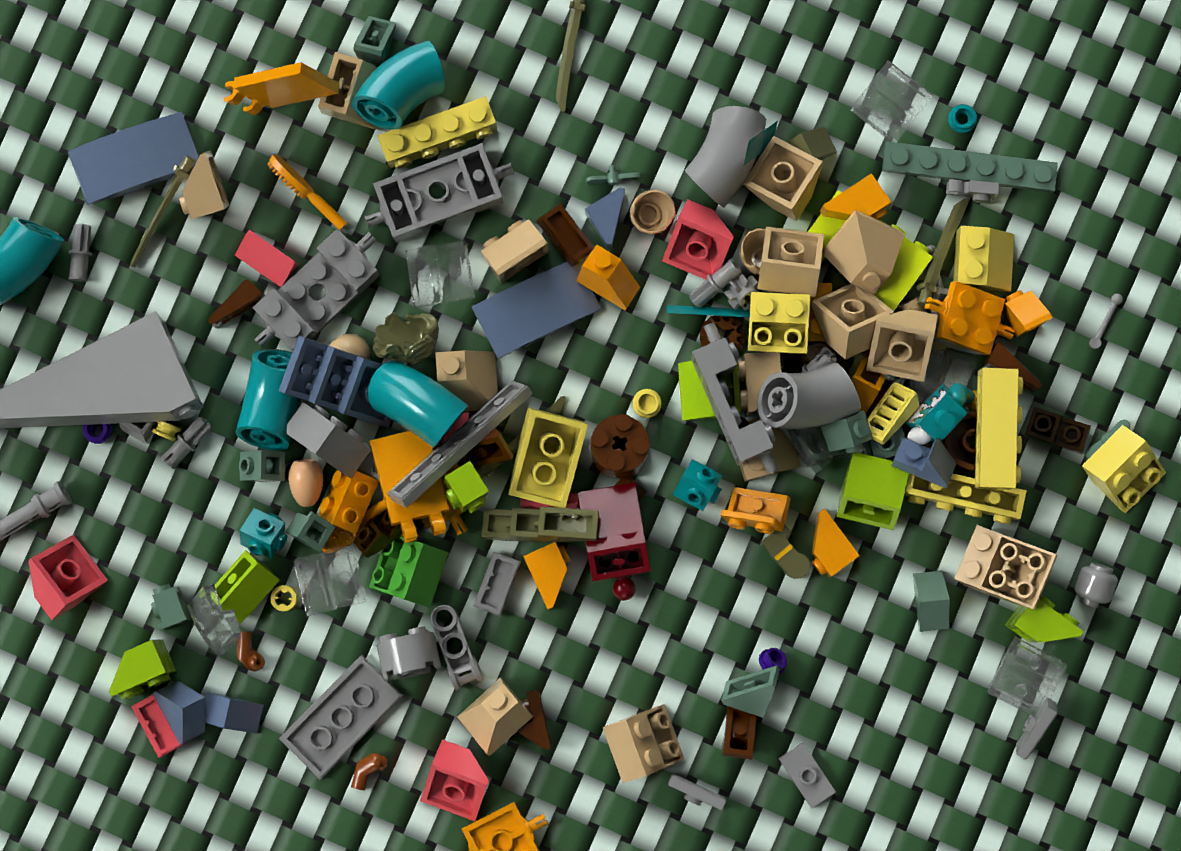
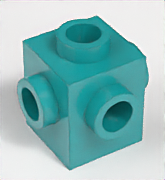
[672,459,723,511]
[239,508,287,559]

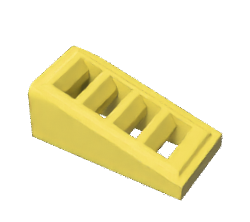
[867,382,920,445]

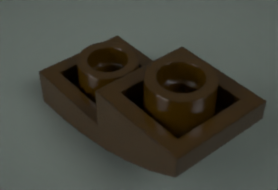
[1025,407,1091,454]
[353,511,415,558]

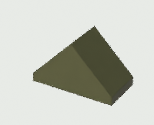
[787,127,837,160]

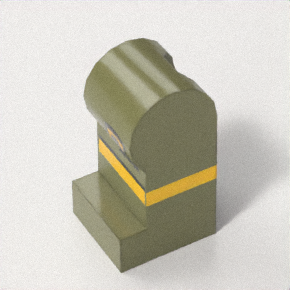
[760,525,810,579]

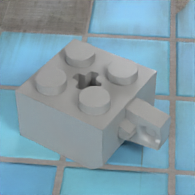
[287,402,371,478]

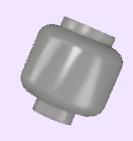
[1075,562,1118,608]

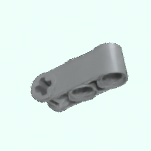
[431,605,483,691]

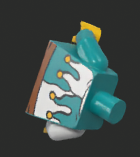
[905,382,977,449]

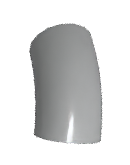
[685,106,767,208]
[757,362,861,429]

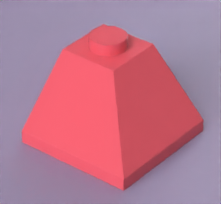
[662,199,734,280]
[29,534,108,620]
[420,739,489,821]

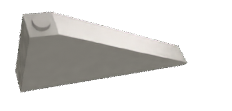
[0,311,204,428]

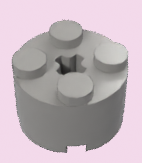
[376,626,441,681]

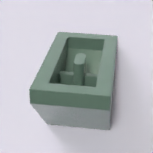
[353,16,396,65]
[913,571,950,632]
[721,666,780,718]

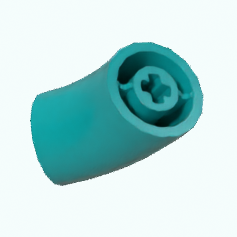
[352,41,445,130]
[0,217,64,305]
[235,349,300,450]
[368,361,468,448]

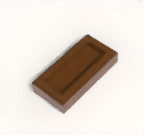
[536,203,594,267]

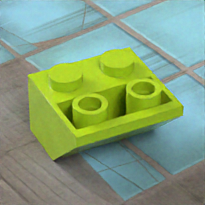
[678,361,741,421]
[837,452,909,530]
[1005,595,1084,643]
[109,639,176,699]

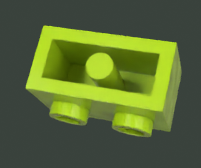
[444,461,489,513]
[207,550,280,624]

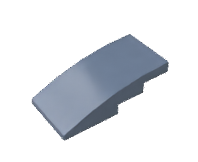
[68,112,199,205]
[472,262,602,359]
[279,335,391,428]

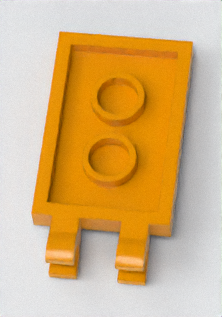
[224,62,339,115]
[369,431,449,544]

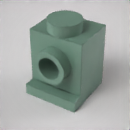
[285,511,335,552]
[151,584,191,630]

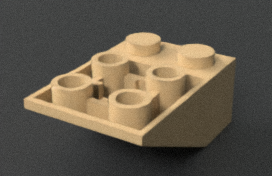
[954,525,1058,610]

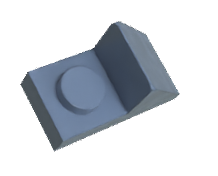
[891,437,956,488]

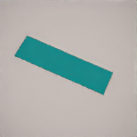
[743,121,778,166]
[667,305,750,317]

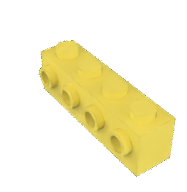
[377,96,498,169]
[975,368,1023,490]
[904,473,1027,524]

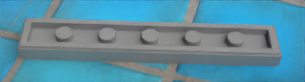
[387,381,533,508]

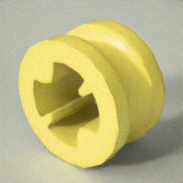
[152,421,182,442]
[270,585,298,612]

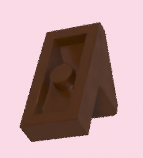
[459,428,514,467]
[517,689,551,749]
[721,706,756,760]

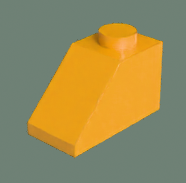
[820,173,891,220]
[576,244,640,311]
[1003,290,1053,338]
[851,348,885,415]
[811,508,860,577]
[523,542,570,610]

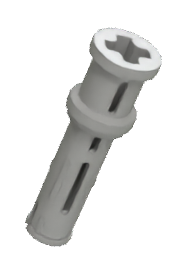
[0,481,72,541]

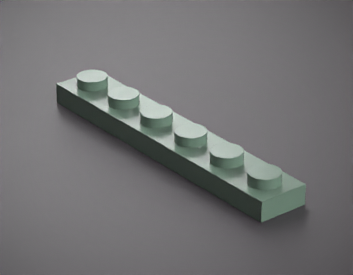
[882,141,1058,193]

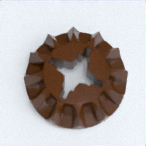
[700,315,746,353]

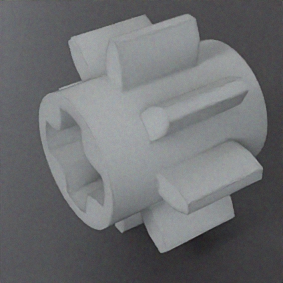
[724,274,763,311]

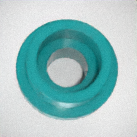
[948,104,977,133]

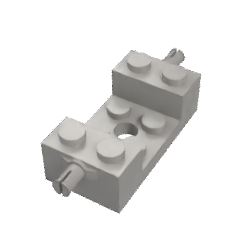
[364,143,514,243]
[253,228,380,350]
[690,322,779,474]

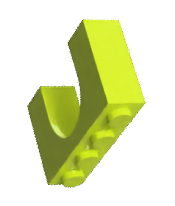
[808,190,933,311]

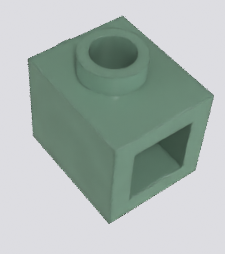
[821,411,873,453]
[862,426,905,459]
[239,450,285,482]

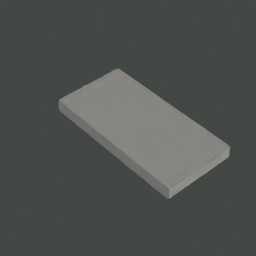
[279,655,404,780]

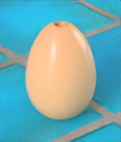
[288,459,323,507]

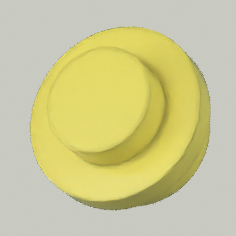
[633,389,661,418]

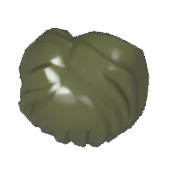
[373,312,439,364]

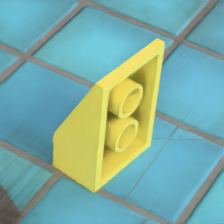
[508,407,588,508]

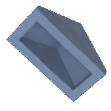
[585,188,625,249]
[153,681,205,745]
[205,692,264,734]

